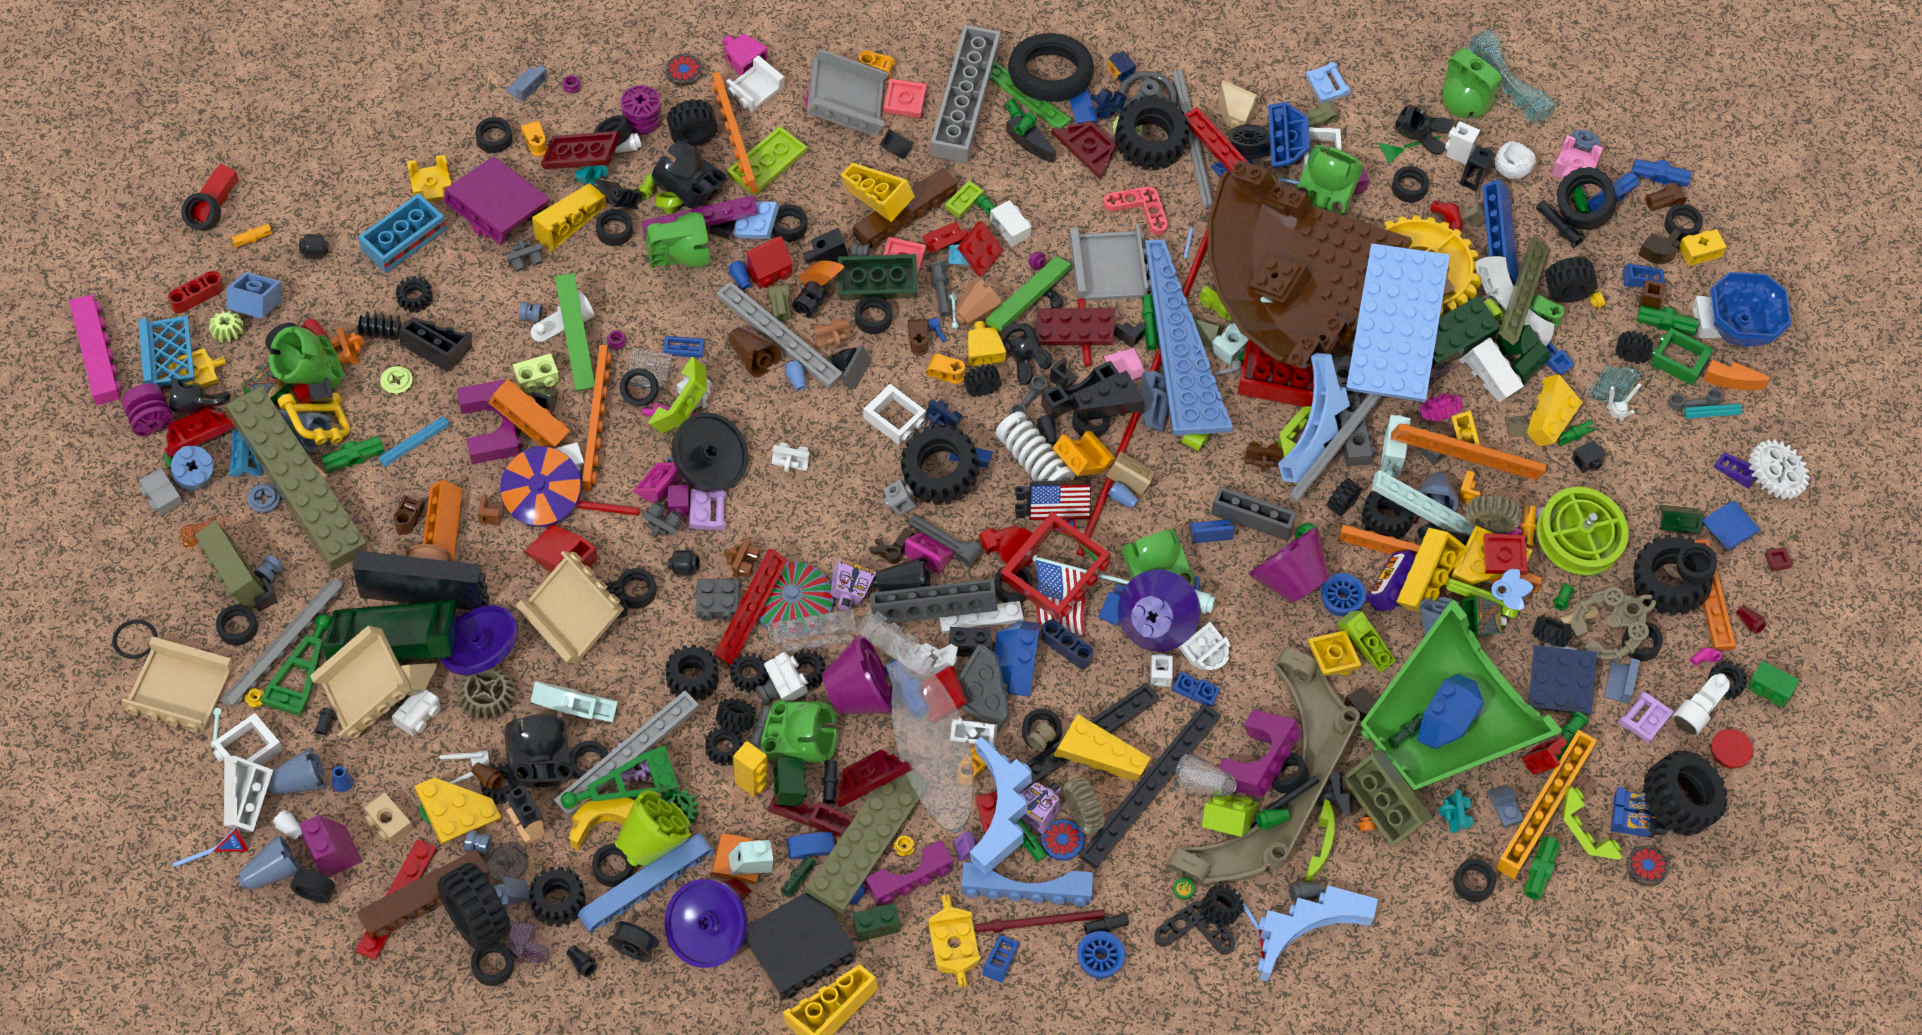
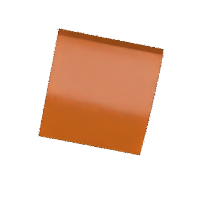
[711,833,759,884]

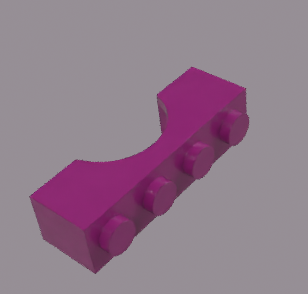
[865,840,954,907]

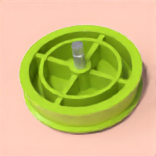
[1536,487,1629,576]

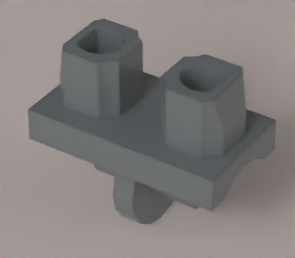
[507,238,543,272]
[643,501,681,537]

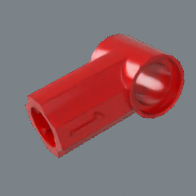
[979,525,1019,555]

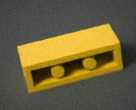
[733,741,768,797]

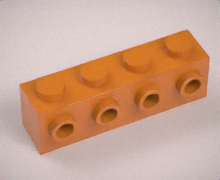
[489,379,570,448]
[423,479,462,561]

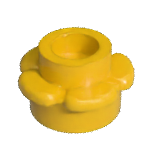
[1589,291,1606,310]
[244,688,265,707]
[894,836,915,856]

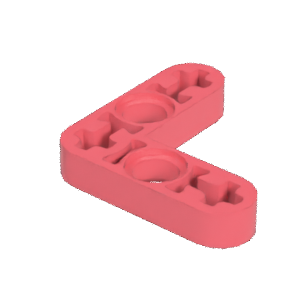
[1103,186,1168,235]

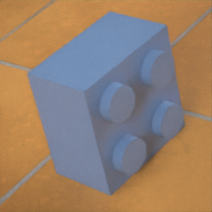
[226,272,281,318]

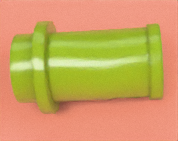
[638,174,655,199]

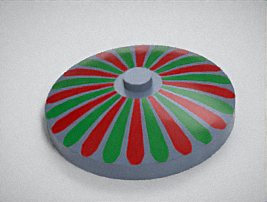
[757,561,834,637]

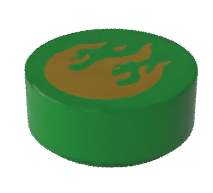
[1173,878,1195,900]

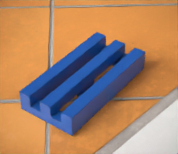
[663,336,705,358]

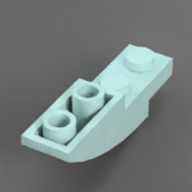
[530,681,618,722]

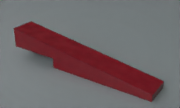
[767,796,896,855]

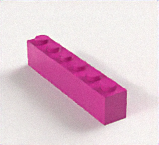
[69,294,122,405]

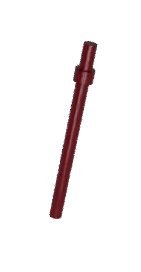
[975,910,1105,933]

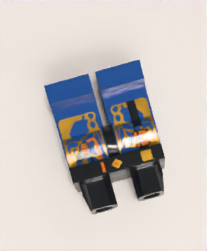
[1610,787,1668,838]

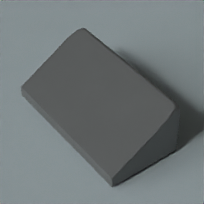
[843,345,872,389]

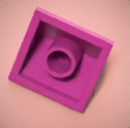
[633,462,682,504]
[905,532,955,574]

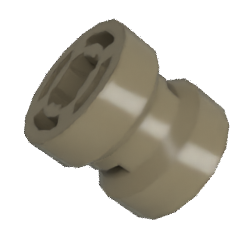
[1027,722,1056,752]

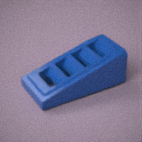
[1622,263,1665,287]
[982,935,1020,983]

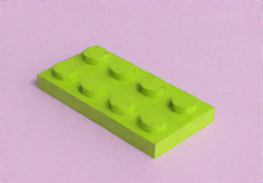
[727,126,807,196]

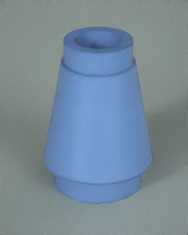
[784,361,807,391]
[1108,481,1139,509]

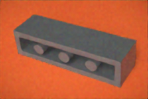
[1211,486,1297,541]

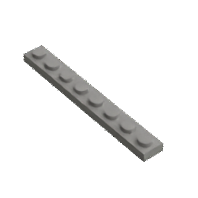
[716,281,843,389]
[220,578,343,706]
[554,691,700,817]

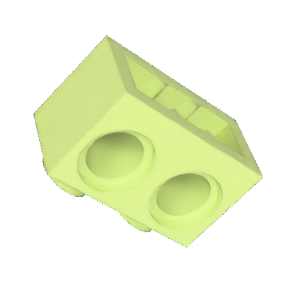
[513,353,559,393]

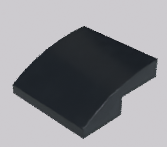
[1331,773,1353,816]

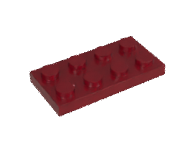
[541,131,621,169]
[1035,308,1115,346]

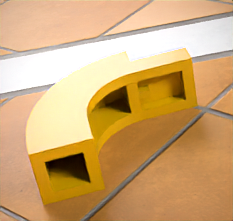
[569,798,635,850]

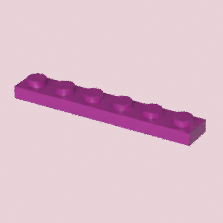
[642,195,758,240]

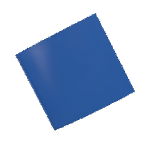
[1703,500,1760,552]

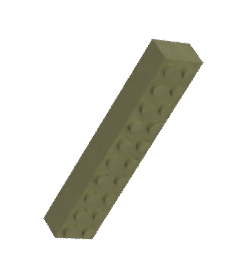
[226,386,367,572]

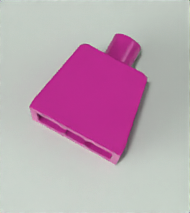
[723,34,768,76]

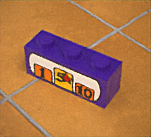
[1366,550,1415,611]

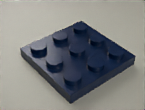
[1528,645,1597,715]

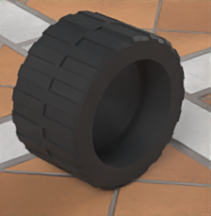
[1557,167,1617,230]

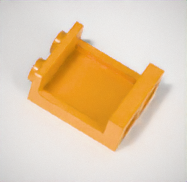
[1052,431,1116,476]

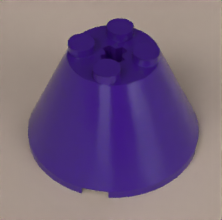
[1118,569,1201,652]

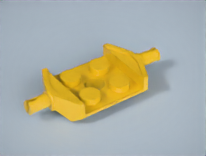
[928,894,981,988]

